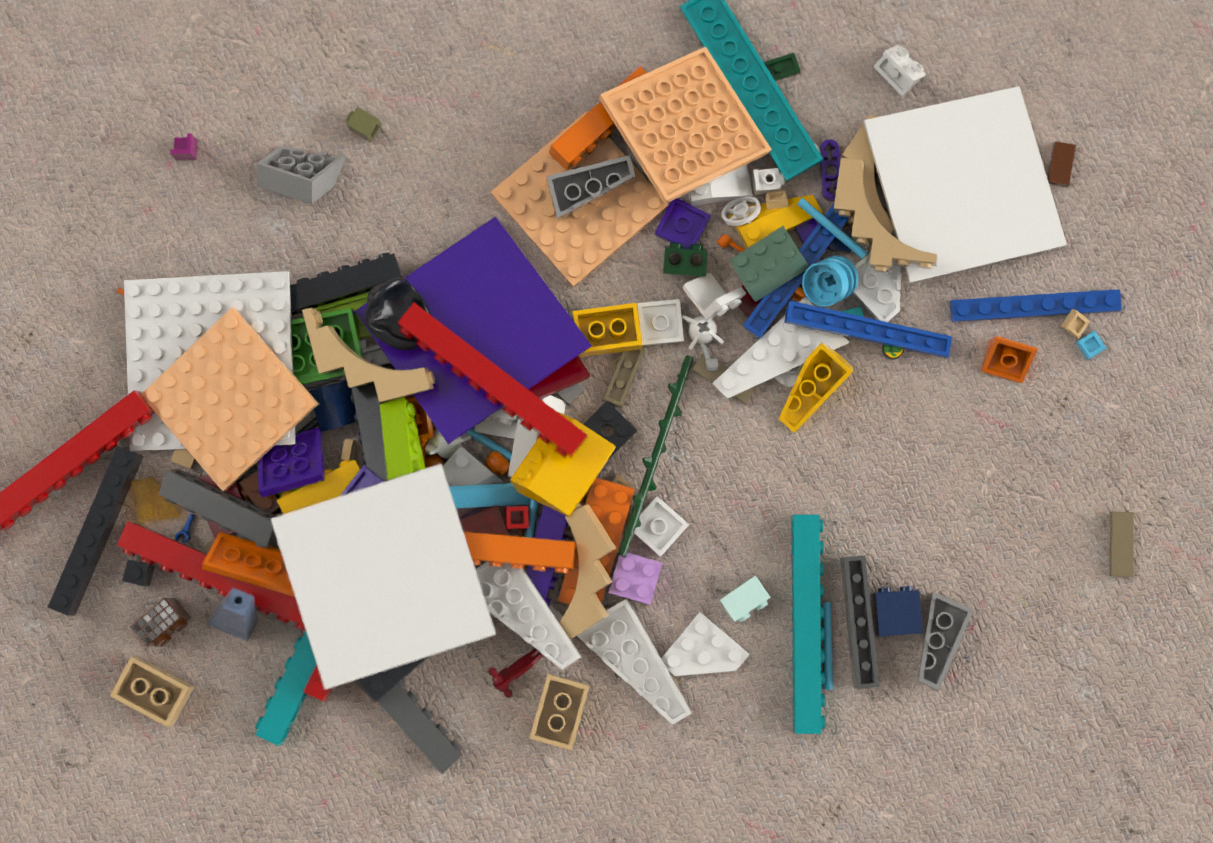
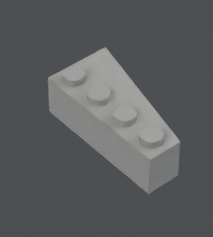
[547,155,635,220]
[917,592,974,691]

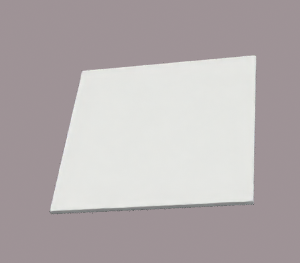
[863,86,1067,283]
[124,271,296,451]
[271,464,496,689]

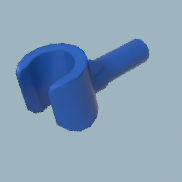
[175,513,195,543]

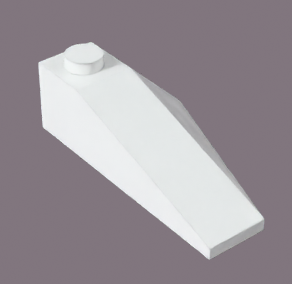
[508,395,566,478]

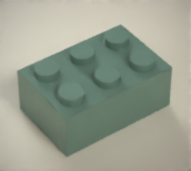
[729,226,809,302]

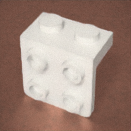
[683,273,746,320]

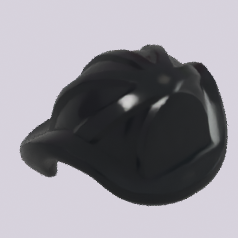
[365,278,432,351]

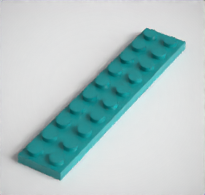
[680,0,823,182]

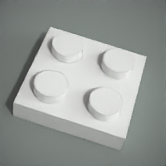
[637,299,684,346]
[634,496,689,557]

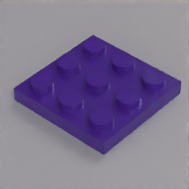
[258,428,325,497]

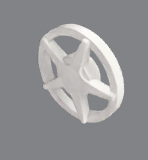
[721,196,761,226]

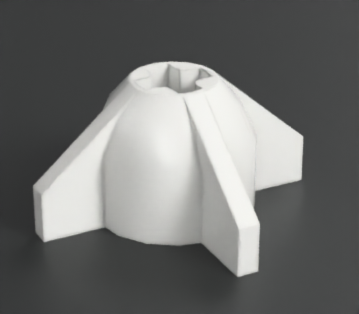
[682,315,724,351]
[425,428,471,463]

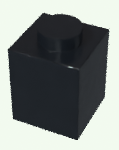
[122,560,155,587]

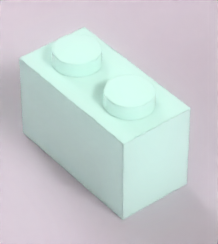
[719,576,771,623]

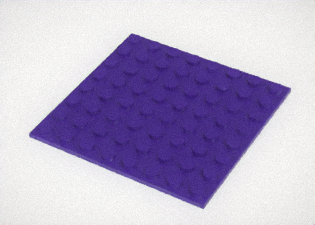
[355,217,591,445]

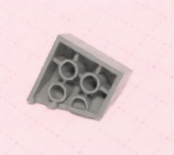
[257,146,345,204]
[443,446,506,518]

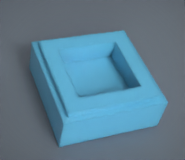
[1075,331,1106,360]

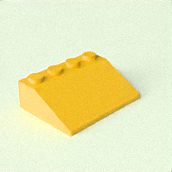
[510,411,616,517]

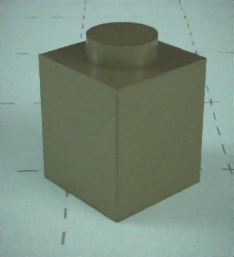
[346,107,381,143]

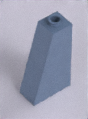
[208,588,257,641]

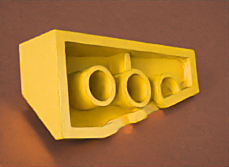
[728,195,823,249]
[779,342,853,433]

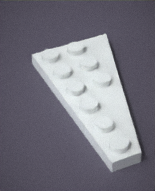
[712,297,850,399]
[475,562,581,670]
[577,599,692,724]

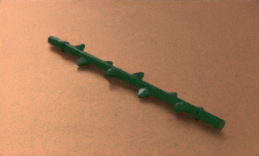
[618,355,693,557]

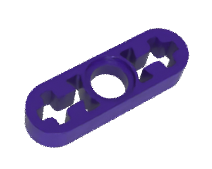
[820,139,840,201]

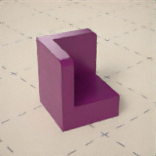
[170,133,197,160]

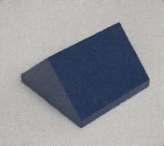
[308,380,356,432]

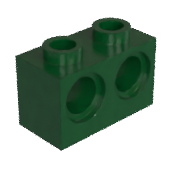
[663,242,708,276]

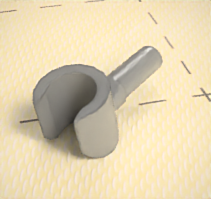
[700,343,718,371]

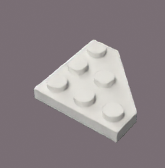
[853,252,901,322]
[661,612,750,676]

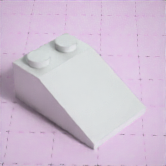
[688,164,753,206]

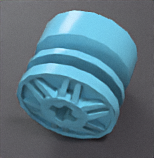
[802,255,859,307]

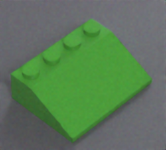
[291,308,363,384]

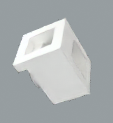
[752,168,784,195]

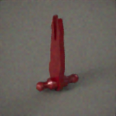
[488,648,544,698]

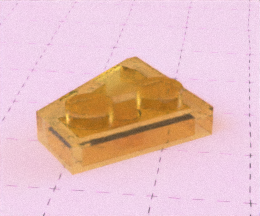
[131,477,181,524]

